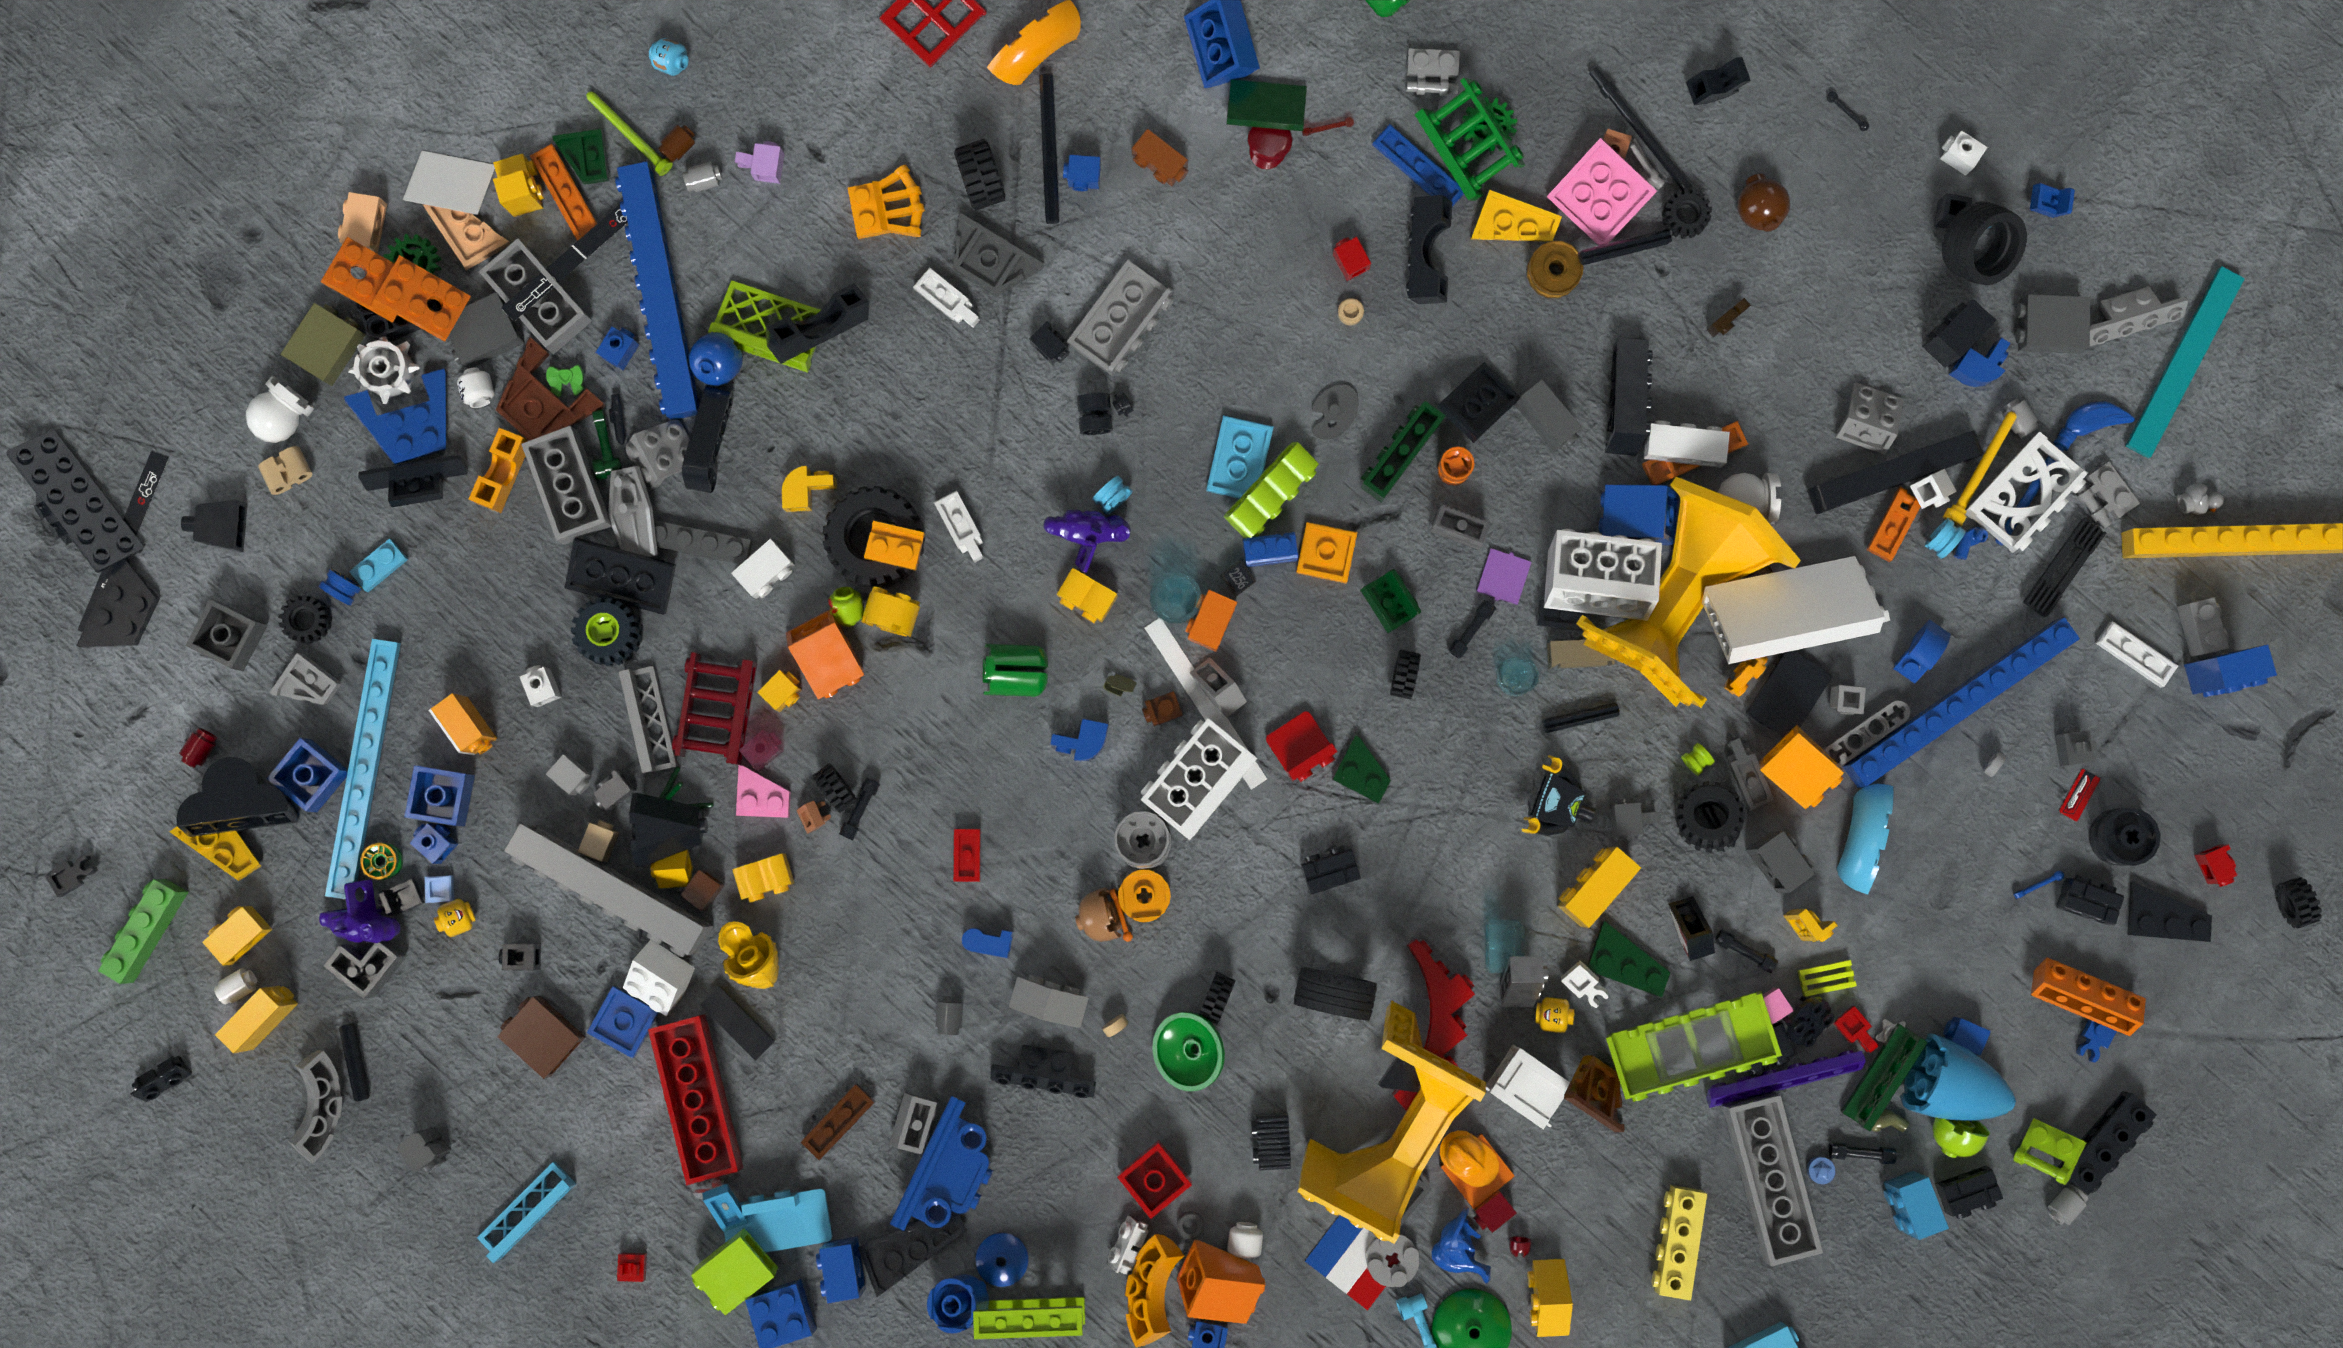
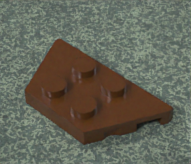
[1564,1055,1625,1132]

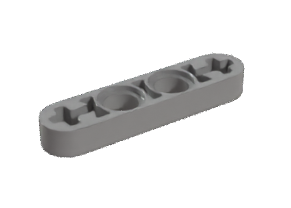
[1823,701,1910,766]

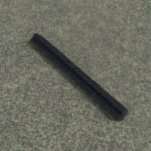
[1039,73,1059,224]

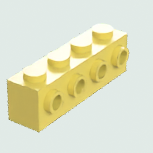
[1652,1185,1707,1301]

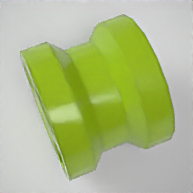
[1681,743,1715,776]

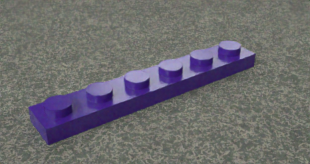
[1706,1050,1866,1108]

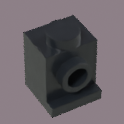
[1029,321,1070,365]
[499,943,541,971]

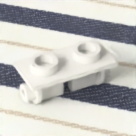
[1107,1215,1149,1275]

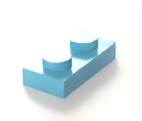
[349,539,409,592]

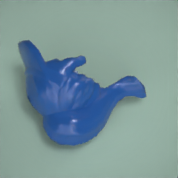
[1431,1206,1491,1284]

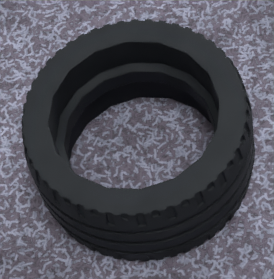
[1942,201,2027,285]
[1294,967,1377,1021]

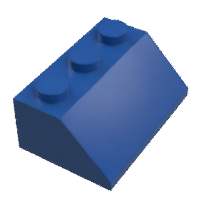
[1184,0,1260,88]

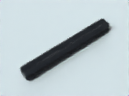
[1578,229,1672,265]

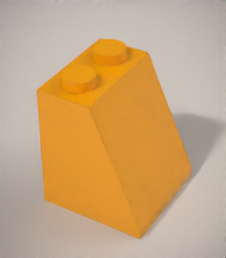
[1759,725,1844,809]

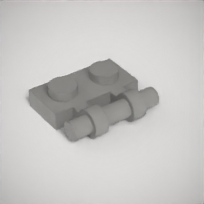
[1406,48,1460,96]
[2076,462,2140,529]

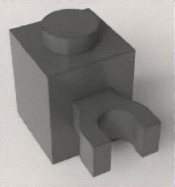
[2055,726,2097,766]
[1610,798,1660,837]

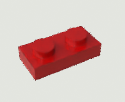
[953,829,981,882]

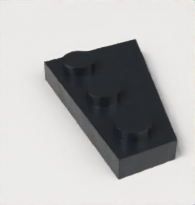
[2128,883,2212,942]

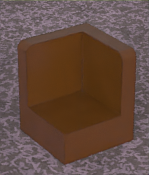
[681,870,725,911]

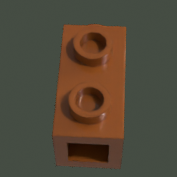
[1132,129,1189,186]

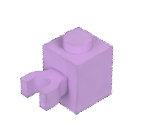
[735,141,785,184]

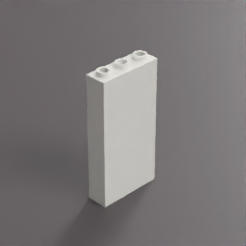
[1702,556,1886,664]

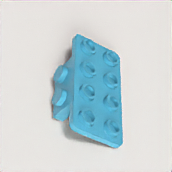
[724,1188,833,1252]

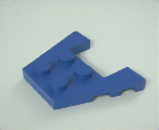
[344,369,446,465]

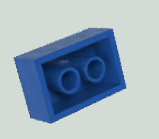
[2184,644,2277,697]

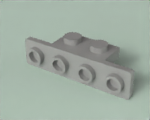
[2090,286,2188,346]

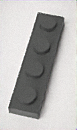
[654,520,753,565]

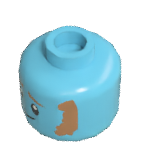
[649,38,689,76]

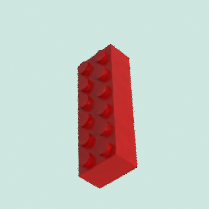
[648,1014,744,1185]

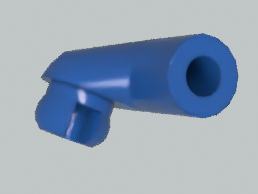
[1954,527,1988,560]

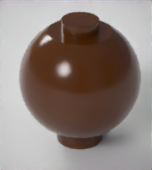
[1737,174,1790,232]

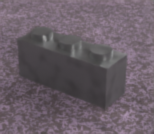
[1501,957,1548,1008]

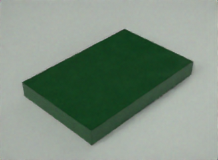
[1226,79,1307,131]

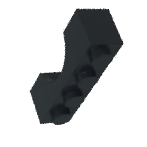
[1406,195,1452,304]
[766,283,869,364]

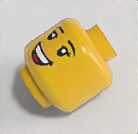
[434,899,476,937]
[1536,997,1575,1033]

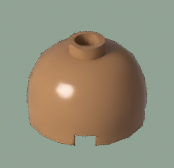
[1075,887,1121,942]

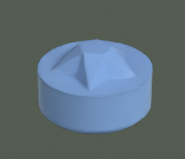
[1807,1156,1835,1184]

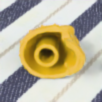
[718,921,779,989]

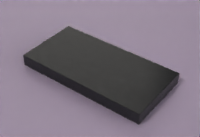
[565,538,676,615]

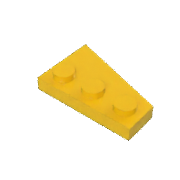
[1471,190,1562,242]
[169,827,261,881]

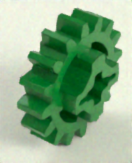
[1461,97,1517,155]
[383,234,442,276]

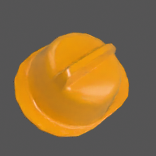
[1439,1130,1499,1187]

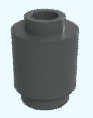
[935,996,963,1035]

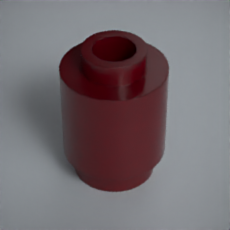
[179,727,217,768]

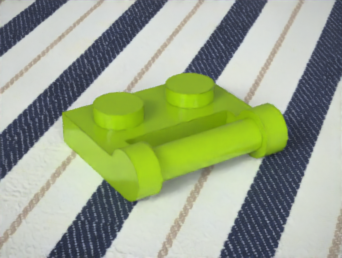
[2013,1118,2086,1185]

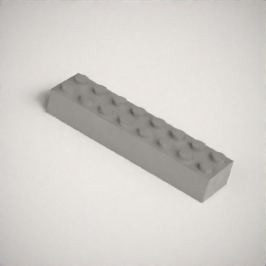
[504,823,714,957]

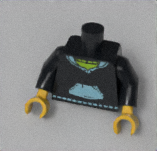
[1522,755,1596,836]

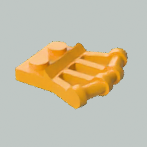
[848,165,925,239]

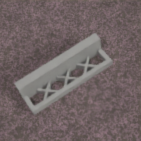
[619,666,678,774]

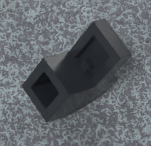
[1686,57,1751,105]

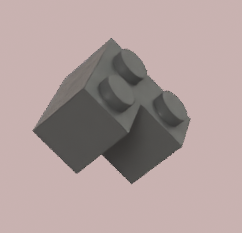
[324,941,408,999]

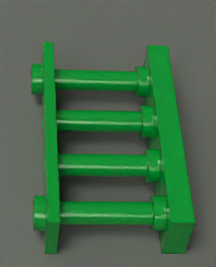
[1414,78,1525,201]

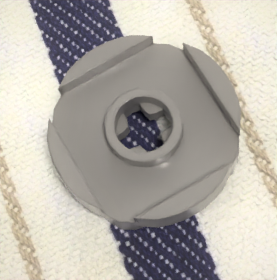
[1365,1233,1419,1287]

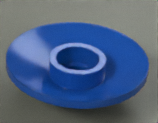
[976,1233,1029,1287]

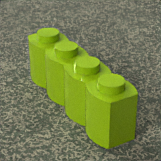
[1223,442,1319,538]

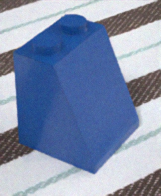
[1599,485,1679,546]

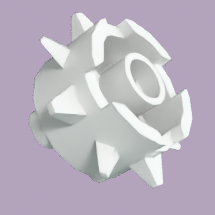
[348,336,420,404]

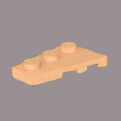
[423,204,510,271]

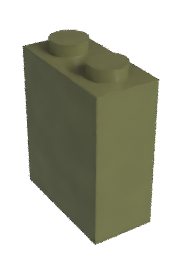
[280,303,365,386]

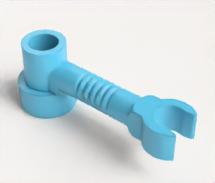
[1396,1293,1437,1348]

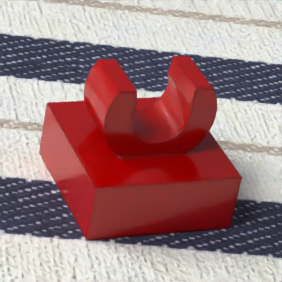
[617,1253,647,1282]

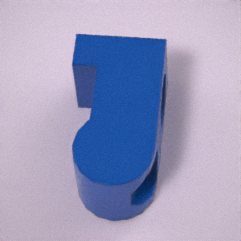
[962,928,1014,958]

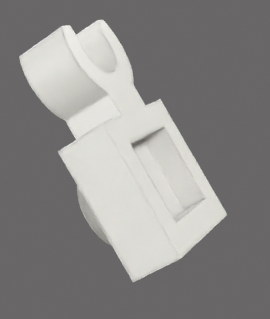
[1561,961,1609,1008]

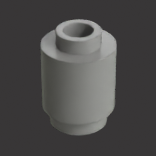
[682,161,723,193]
[2002,398,2039,438]
[2048,1185,2088,1225]

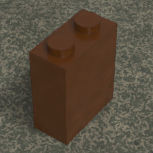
[497,995,586,1079]

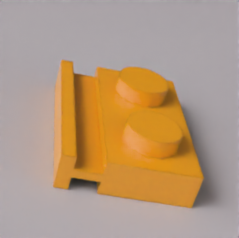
[864,521,925,570]

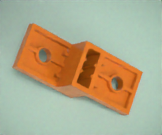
[321,237,471,342]

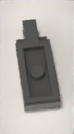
[1727,738,1774,811]

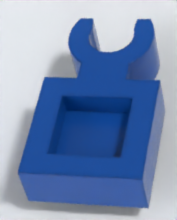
[2076,1020,2117,1063]

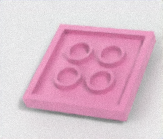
[1547,138,1658,246]

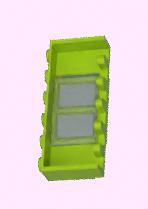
[1606,991,1782,1102]

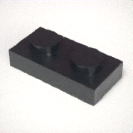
[1536,599,1592,632]

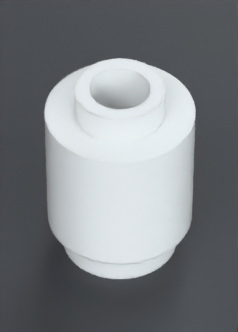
[214,968,257,1005]

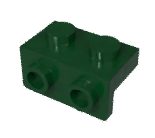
[1360,569,1421,633]

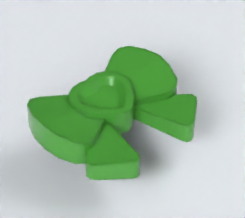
[546,364,584,397]

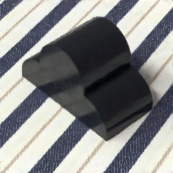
[176,757,298,837]

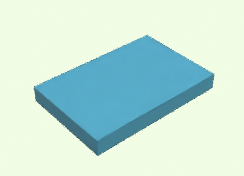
[1206,415,1274,499]

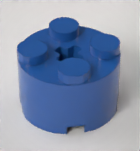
[927,1274,989,1333]

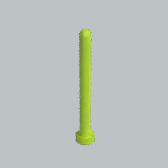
[586,91,673,176]

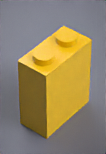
[215,986,298,1053]

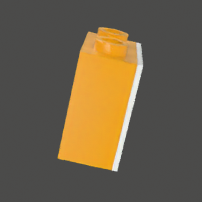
[429,693,497,755]

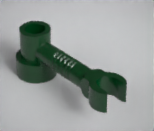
[592,410,622,480]

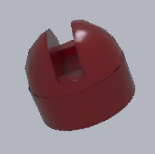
[1509,1236,1531,1258]

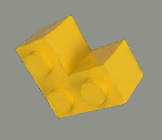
[493,153,544,217]
[1527,1259,1573,1337]

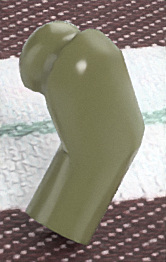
[1872,1109,1909,1133]

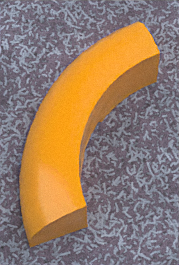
[987,0,1081,85]
[1125,1234,1184,1347]

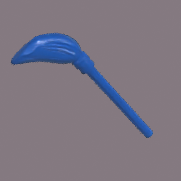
[1995,401,2135,546]

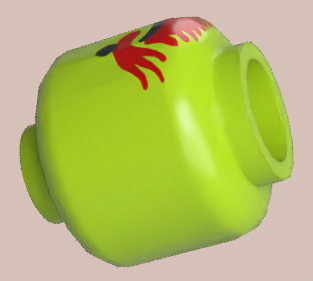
[828,586,864,627]

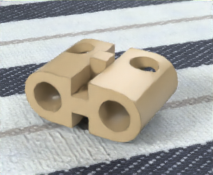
[258,446,313,495]

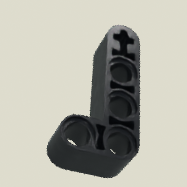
[356,285,467,342]
[682,387,733,493]

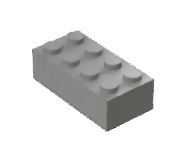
[479,238,592,355]
[521,426,612,545]

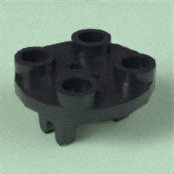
[1782,996,1834,1047]

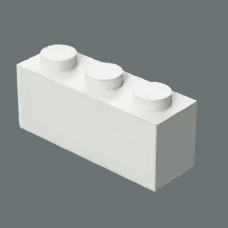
[1644,421,1730,468]

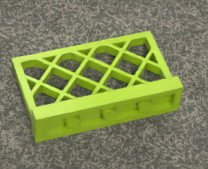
[708,280,821,373]

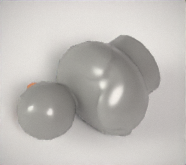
[2177,483,2224,516]

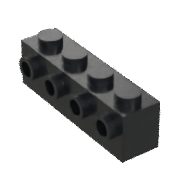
[2058,1091,2157,1195]

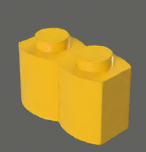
[1057,568,1118,623]
[732,853,795,903]

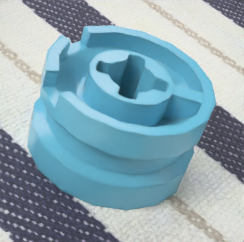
[1092,475,1133,515]
[1925,518,1966,559]

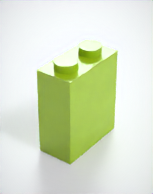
[691,1228,778,1315]

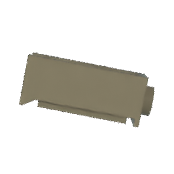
[1547,640,1615,670]

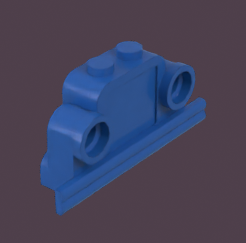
[890,1096,994,1231]

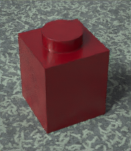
[1472,1190,1517,1233]

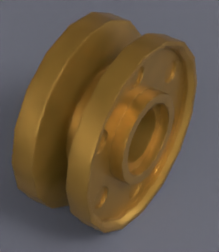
[1527,241,1583,299]

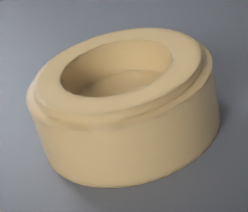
[1338,298,1364,325]
[1102,1014,1129,1037]

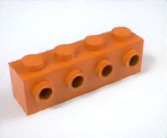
[2031,957,2146,1036]

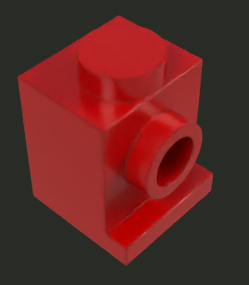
[2194,844,2238,887]

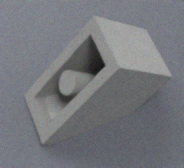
[1190,657,1247,718]

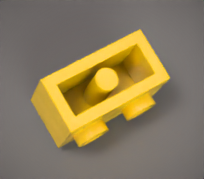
[202,906,272,966]

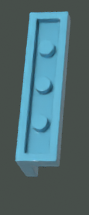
[477,1161,576,1263]

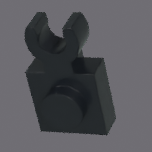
[45,856,98,897]

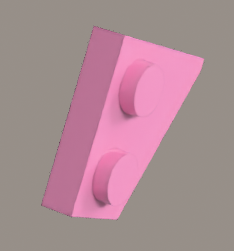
[736,765,791,818]

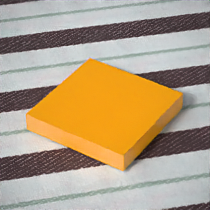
[1296,522,1357,584]

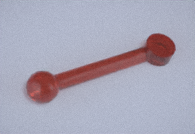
[1302,117,1354,136]

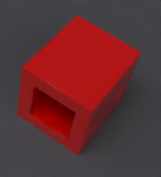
[1333,237,1371,281]

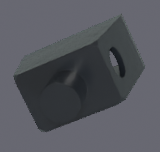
[181,500,248,552]

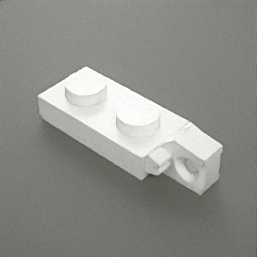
[913,268,980,328]
[934,490,984,562]

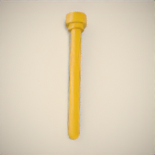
[1943,411,2017,527]

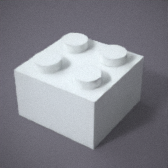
[623,940,695,1017]

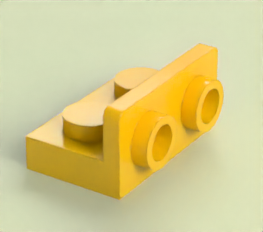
[1783,909,1838,942]

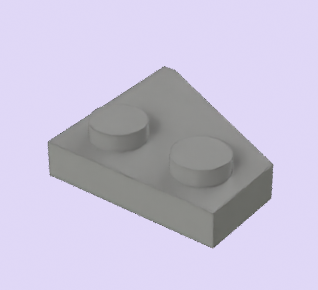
[269,652,342,705]

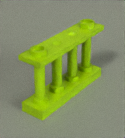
[973,1297,1085,1339]

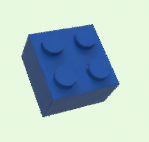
[266,738,348,812]
[404,765,475,826]
[816,1236,866,1303]
[745,1279,817,1348]

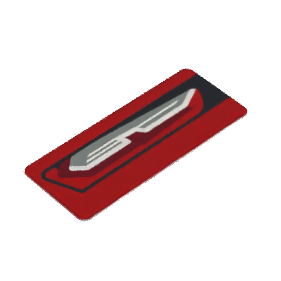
[2059,769,2100,821]

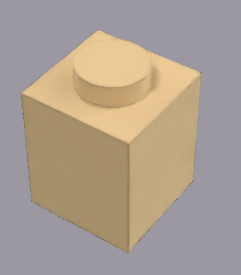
[578,820,620,862]

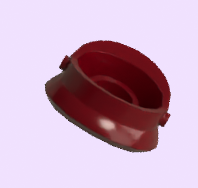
[1247,127,1293,169]

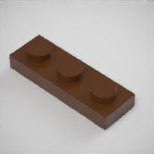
[801,1084,876,1160]

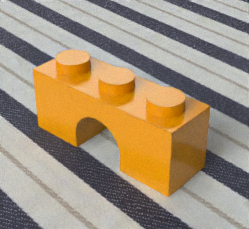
[469,428,528,513]

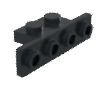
[358,455,468,507]
[990,1045,1096,1098]

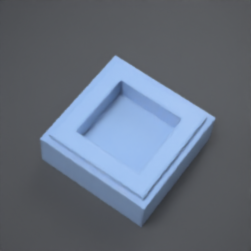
[425,875,454,903]

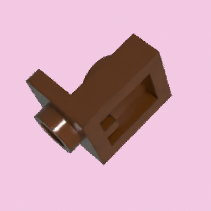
[1142,691,1183,727]

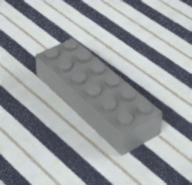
[1722,1093,1823,1266]

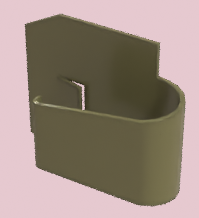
[1103,674,1137,697]

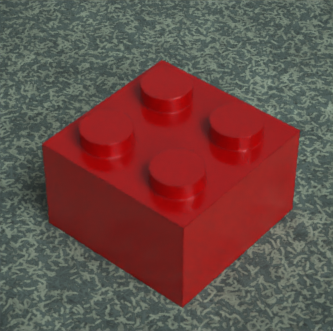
[1117,1140,1192,1219]

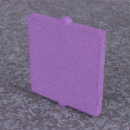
[1476,548,1531,605]

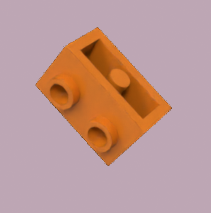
[1185,590,1237,652]

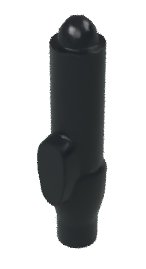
[609,394,626,445]

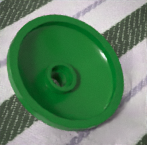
[1152,1012,1225,1091]
[1432,1288,1512,1348]

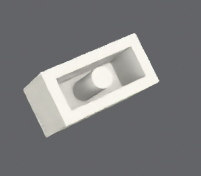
[731,539,795,599]

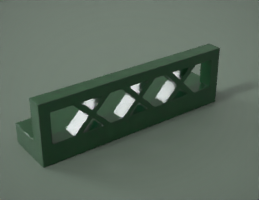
[1841,1023,1928,1132]

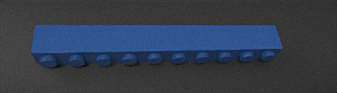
[615,161,700,421]
[1842,617,2080,788]

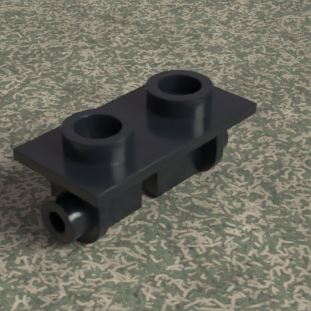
[130,1056,192,1102]

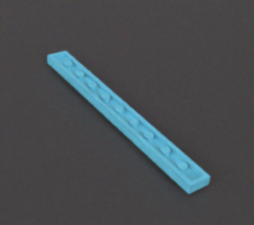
[325,639,401,899]

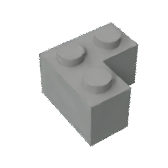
[1009,975,1089,1028]

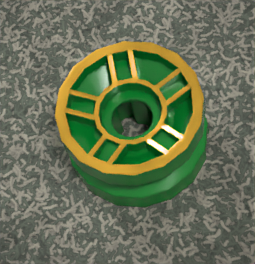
[360,843,403,880]

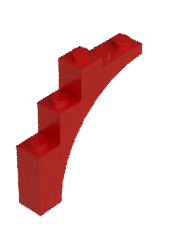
[1392,938,1475,1111]

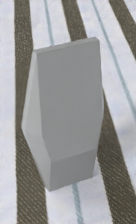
[608,466,658,557]

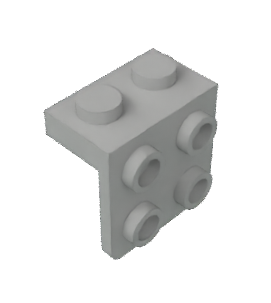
[625,419,690,491]

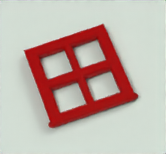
[879,0,987,68]

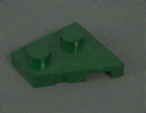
[552,129,610,185]
[1332,735,1391,804]

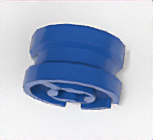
[319,569,362,606]

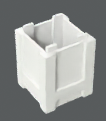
[1486,1045,1570,1130]

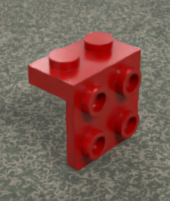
[1266,711,1338,782]

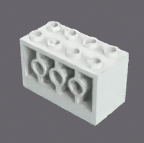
[1544,529,1662,621]
[1140,718,1257,841]

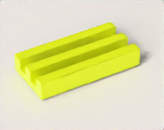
[1797,960,1857,997]

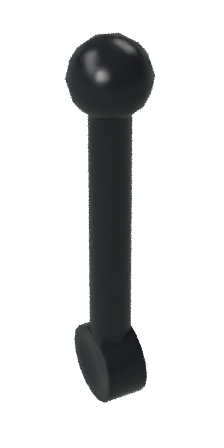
[1827,91,1869,131]

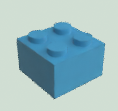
[1883,1171,1949,1240]

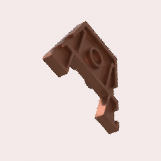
[496,337,606,441]

